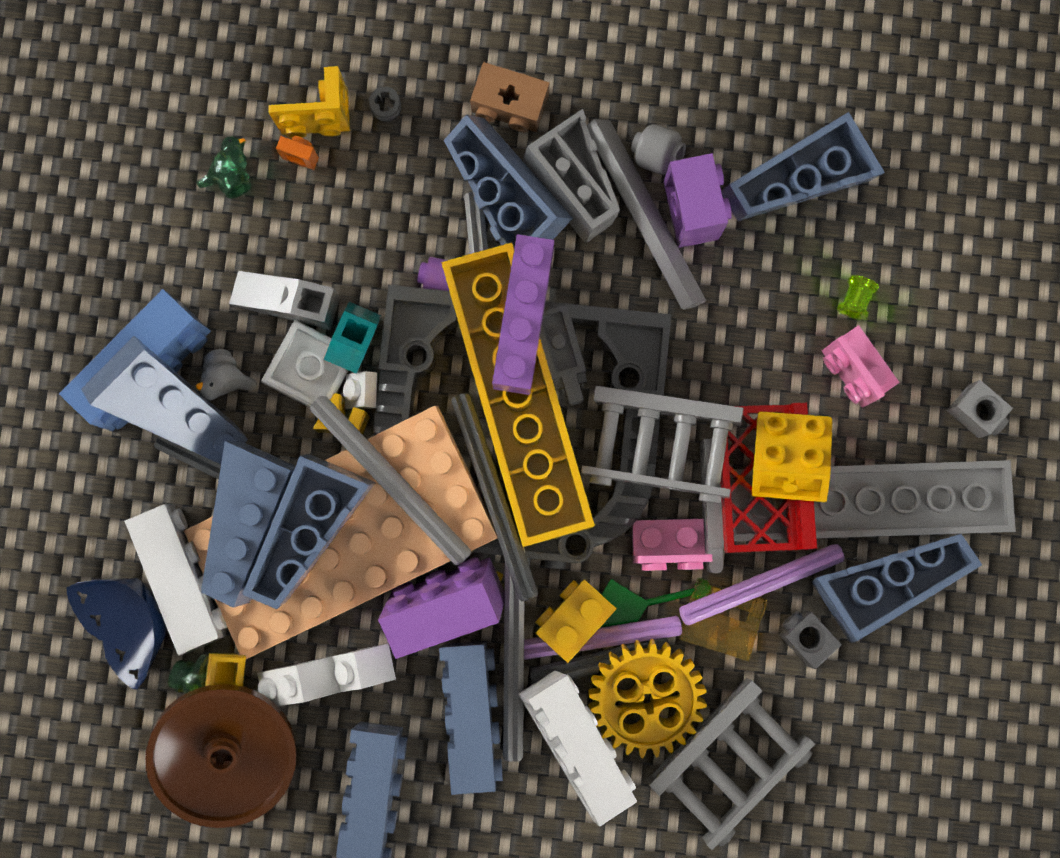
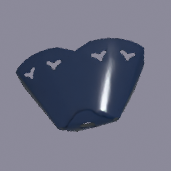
[66,578,168,690]

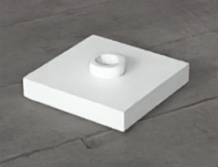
[261,320,349,408]

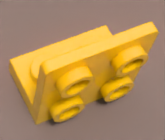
[268,66,350,138]
[752,412,833,502]

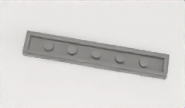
[587,119,706,310]

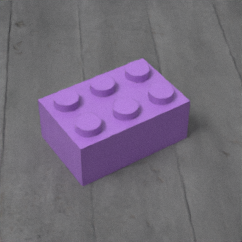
[378,557,505,659]

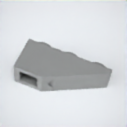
[229,271,340,330]

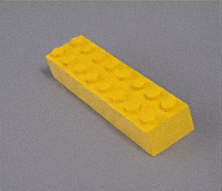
[441,242,595,548]

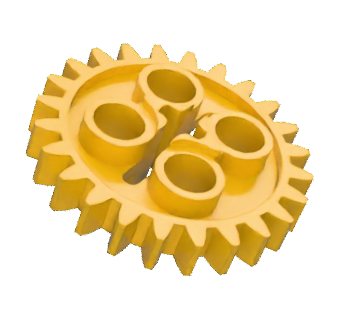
[588,639,707,758]

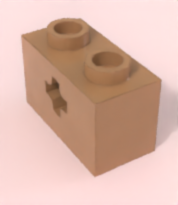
[470,62,550,133]

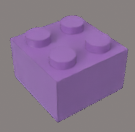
[663,153,732,248]

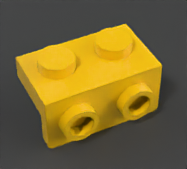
[535,579,617,663]

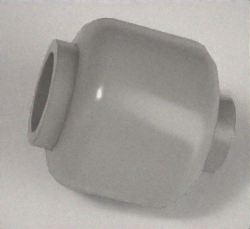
[631,124,686,175]

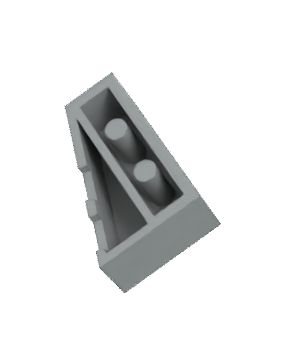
[523,109,620,244]

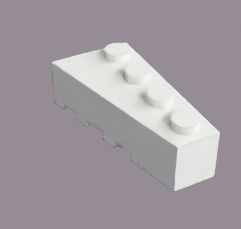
[518,671,637,826]

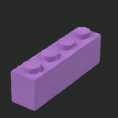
[492,234,554,395]

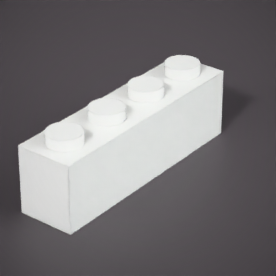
[125,504,227,655]

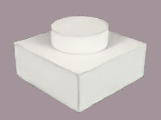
[343,371,377,410]

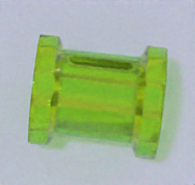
[837,275,879,320]

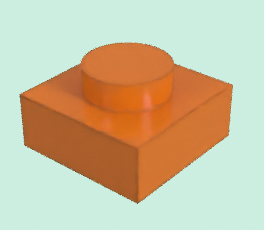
[276,136,319,170]

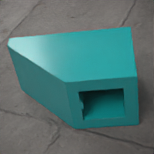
[323,302,381,374]

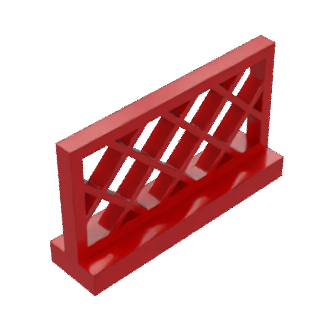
[720,403,817,553]

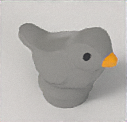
[196,349,257,401]

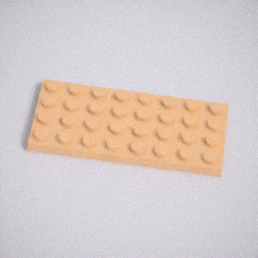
[184,405,498,659]

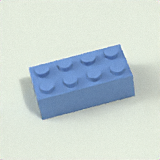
[59,289,211,432]

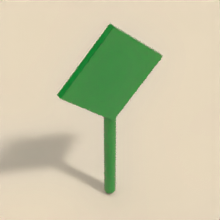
[601,579,712,627]

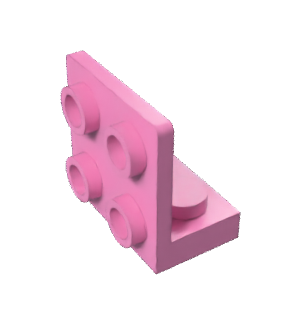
[822,325,900,408]
[632,519,713,571]

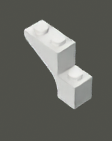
[257,644,396,706]

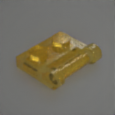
[678,577,767,661]

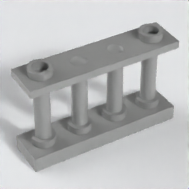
[581,386,743,504]
[646,678,815,850]

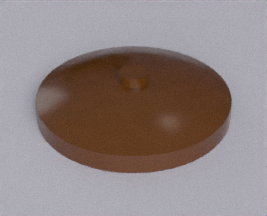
[145,684,296,828]

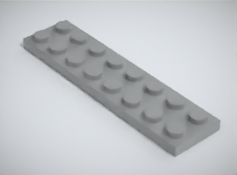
[730,460,1016,541]

